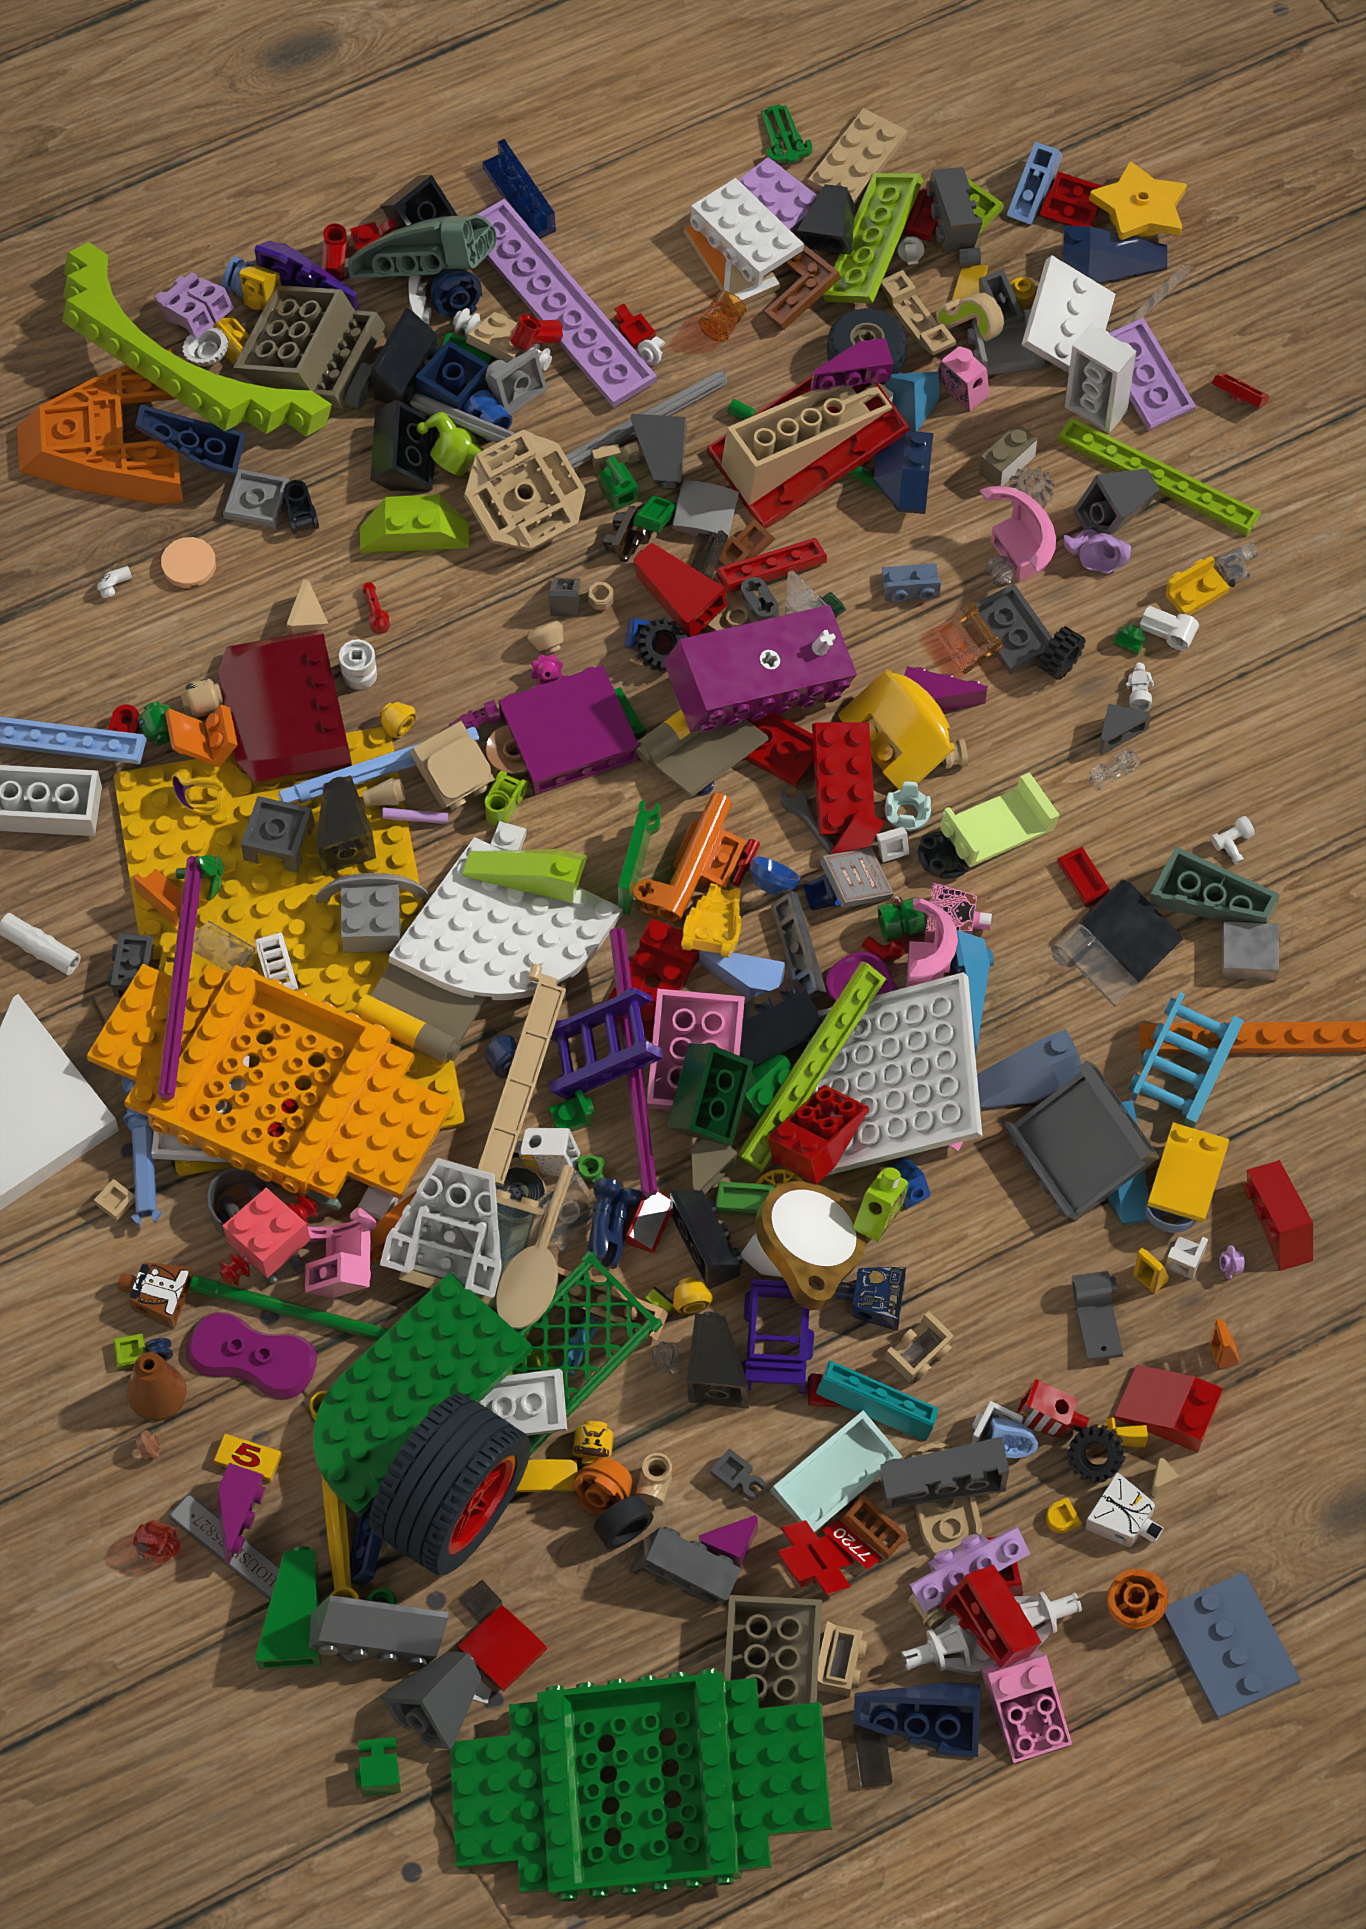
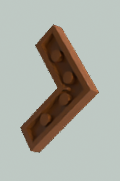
[764,245,841,330]

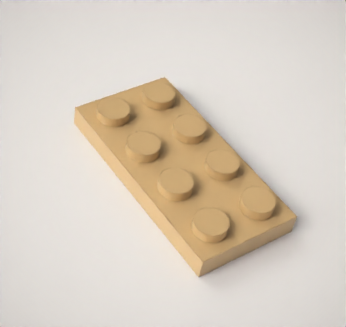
[808,108,908,204]

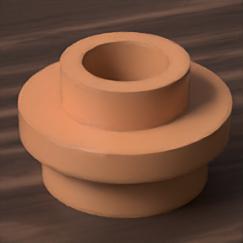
[136,1430,162,1460]

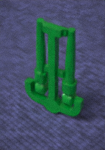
[761,104,812,164]

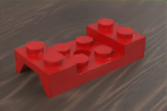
[607,918,699,1042]

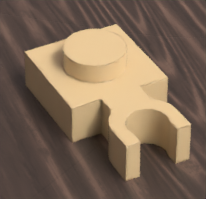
[592,442,640,474]

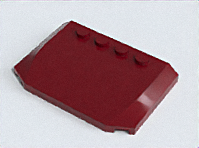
[218,629,352,787]

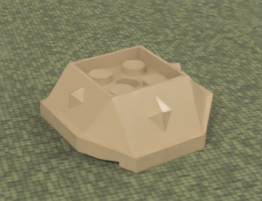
[464,430,586,551]

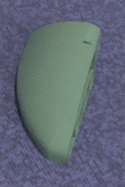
[348,215,497,278]

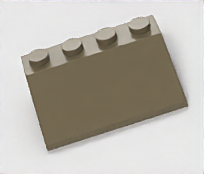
[724,1595,822,1708]

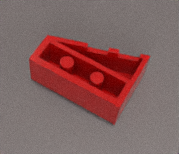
[1243,1160,1313,1271]
[940,1564,1042,1668]

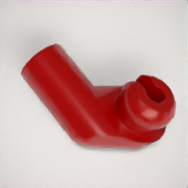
[861,936,905,961]

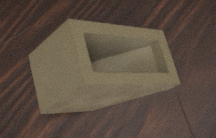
[691,1139,737,1196]

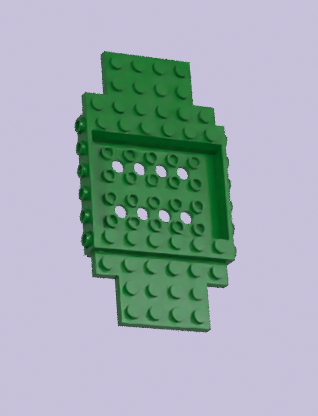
[450,1669,832,1902]

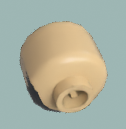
[181,679,223,718]

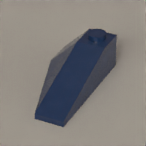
[1061,226,1167,283]
[135,405,246,477]
[854,1682,980,1757]

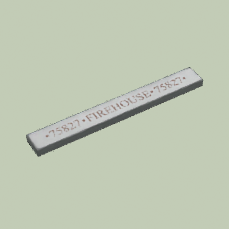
[168,1493,358,1668]

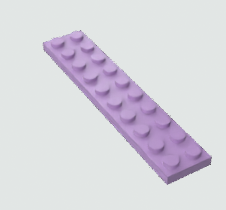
[477,198,657,408]

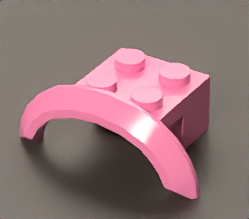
[980,486,1056,582]
[906,898,958,987]
[305,1207,376,1298]

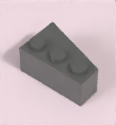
[629,1527,741,1607]

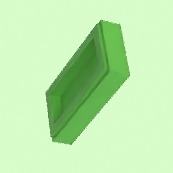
[715,1181,777,1215]

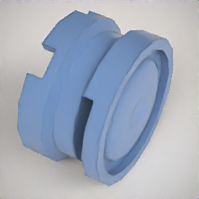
[222,256,257,298]

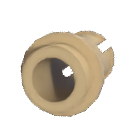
[908,1594,945,1629]

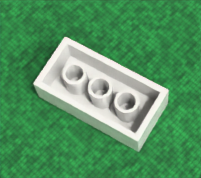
[1065,324,1136,434]
[0,765,102,836]

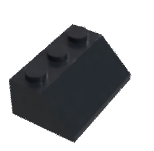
[371,308,440,404]
[370,399,436,492]
[739,978,823,1067]
[670,1190,743,1290]

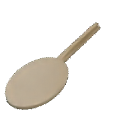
[496,1165,574,1329]

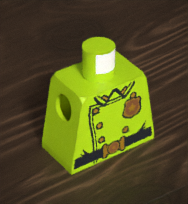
[852,1167,909,1242]

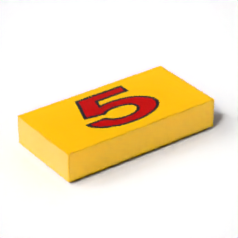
[214,1434,282,1482]

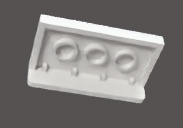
[690,178,804,287]

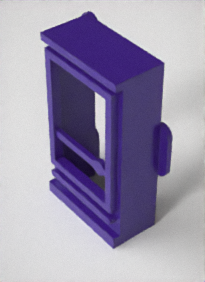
[739,1279,814,1394]

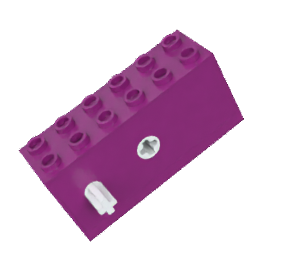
[664,605,857,733]

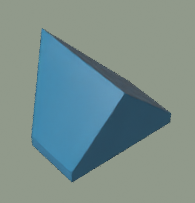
[885,372,939,431]

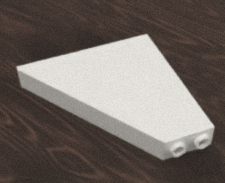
[0,994,119,1210]

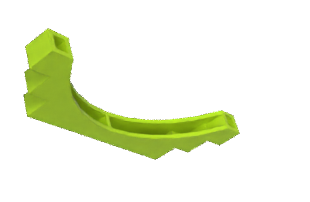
[62,242,332,437]

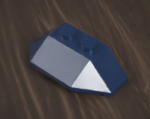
[874,431,934,514]

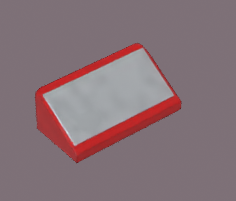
[626,1191,670,1254]

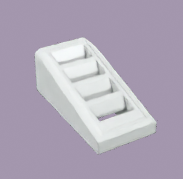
[255,933,299,991]

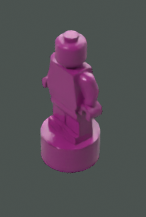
[448,699,502,729]

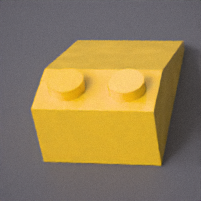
[1147,1123,1230,1223]

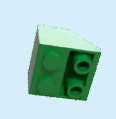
[741,1054,811,1124]

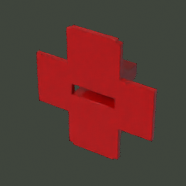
[778,1520,854,1596]

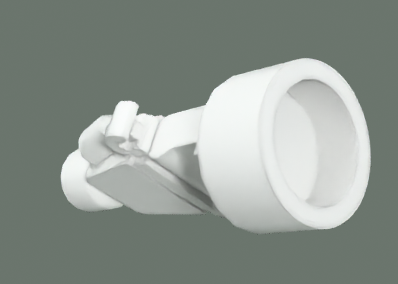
[1126,662,1154,711]

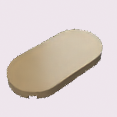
[912,1443,982,1555]

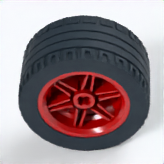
[370,1394,531,1575]

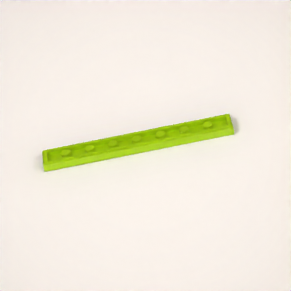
[1057,417,1261,537]
[737,962,886,1172]

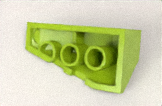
[462,849,587,903]

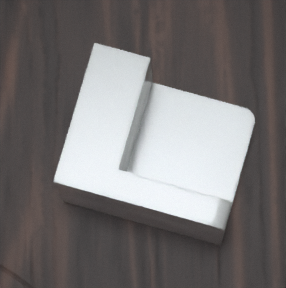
[1165,1237,1208,1279]

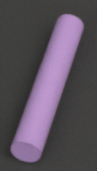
[381,808,448,824]

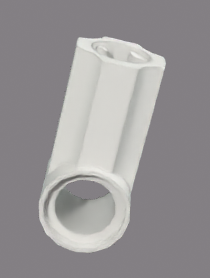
[1139,606,1199,651]

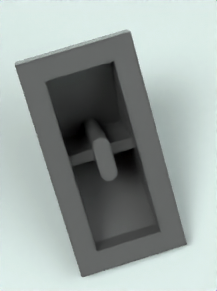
[979,269,1024,327]
[549,577,580,617]
[1099,704,1151,755]

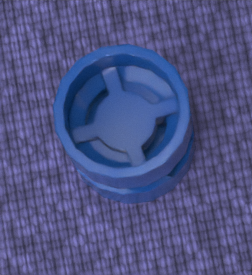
[462,390,512,441]

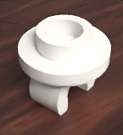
[898,236,924,265]
[638,336,665,366]

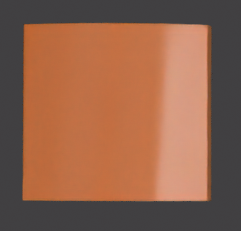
[669,820,746,889]

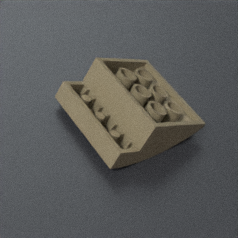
[233,285,385,409]

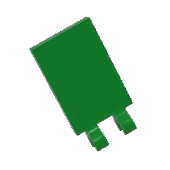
[618,800,660,915]

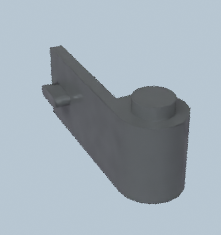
[1072,1271,1123,1362]

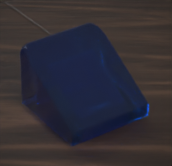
[803,874,840,911]

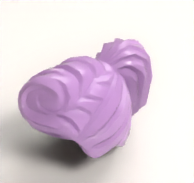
[1063,529,1131,574]

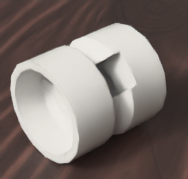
[339,639,377,690]

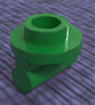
[1113,623,1146,655]

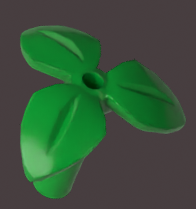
[176,855,224,901]

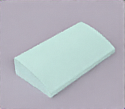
[769,1411,902,1532]

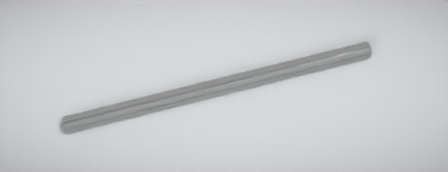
[517,370,727,498]

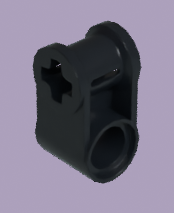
[284,480,319,535]

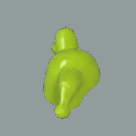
[417,412,484,476]

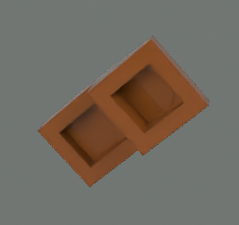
[714,519,775,566]

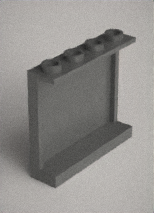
[1004,1060,1160,1221]

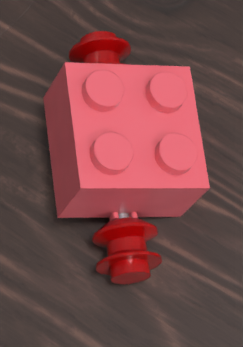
[219,1188,318,1286]

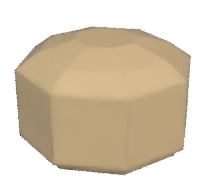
[588,582,613,610]

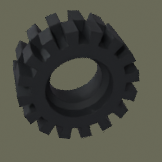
[634,618,687,671]
[1038,626,1086,680]
[1067,1424,1126,1483]

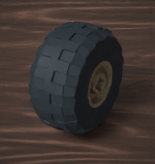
[827,308,907,384]

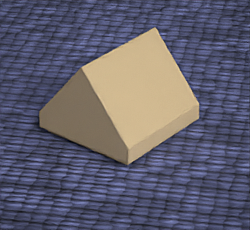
[1151,1458,1180,1497]

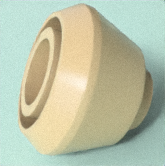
[527,620,564,654]

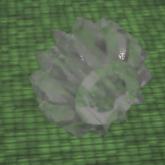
[1009,465,1054,509]

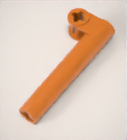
[633,793,732,923]

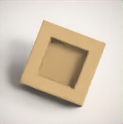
[94,1179,135,1221]

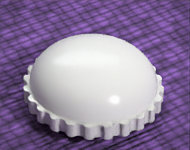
[182,327,228,366]

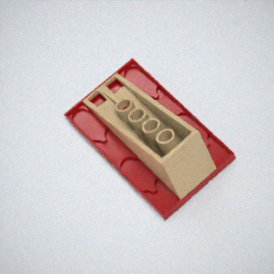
[707,375,909,529]

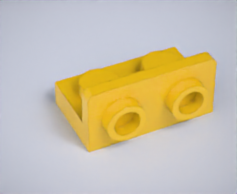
[1165,556,1230,615]

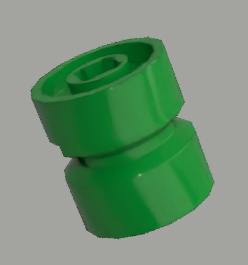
[877,897,926,942]

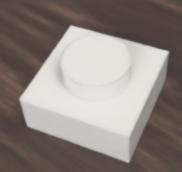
[490,821,527,850]
[877,827,909,862]

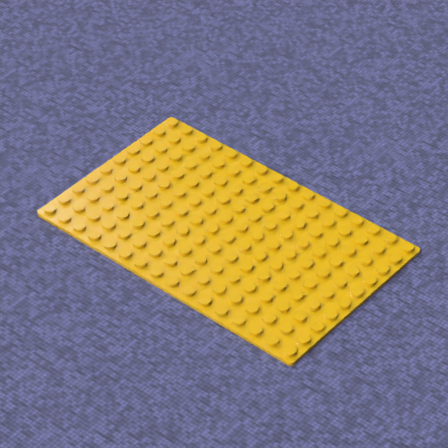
[114,726,465,1176]

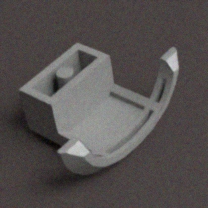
[316,873,429,953]

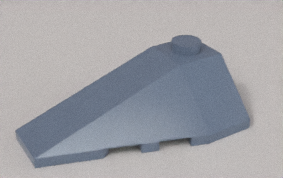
[977,1029,1082,1110]

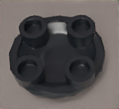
[917,831,971,879]

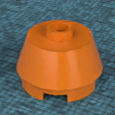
[572,1457,632,1516]
[1107,1569,1168,1629]

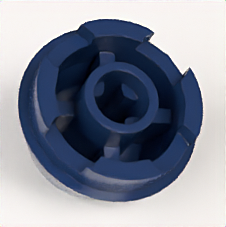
[431,269,483,317]

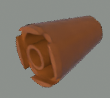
[127,1352,187,1420]

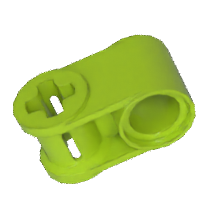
[485,770,528,827]

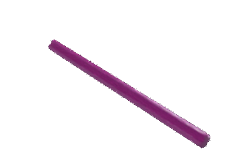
[157,856,202,1100]
[609,928,657,1196]

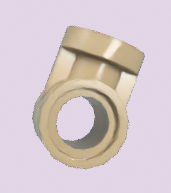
[635,1453,672,1506]

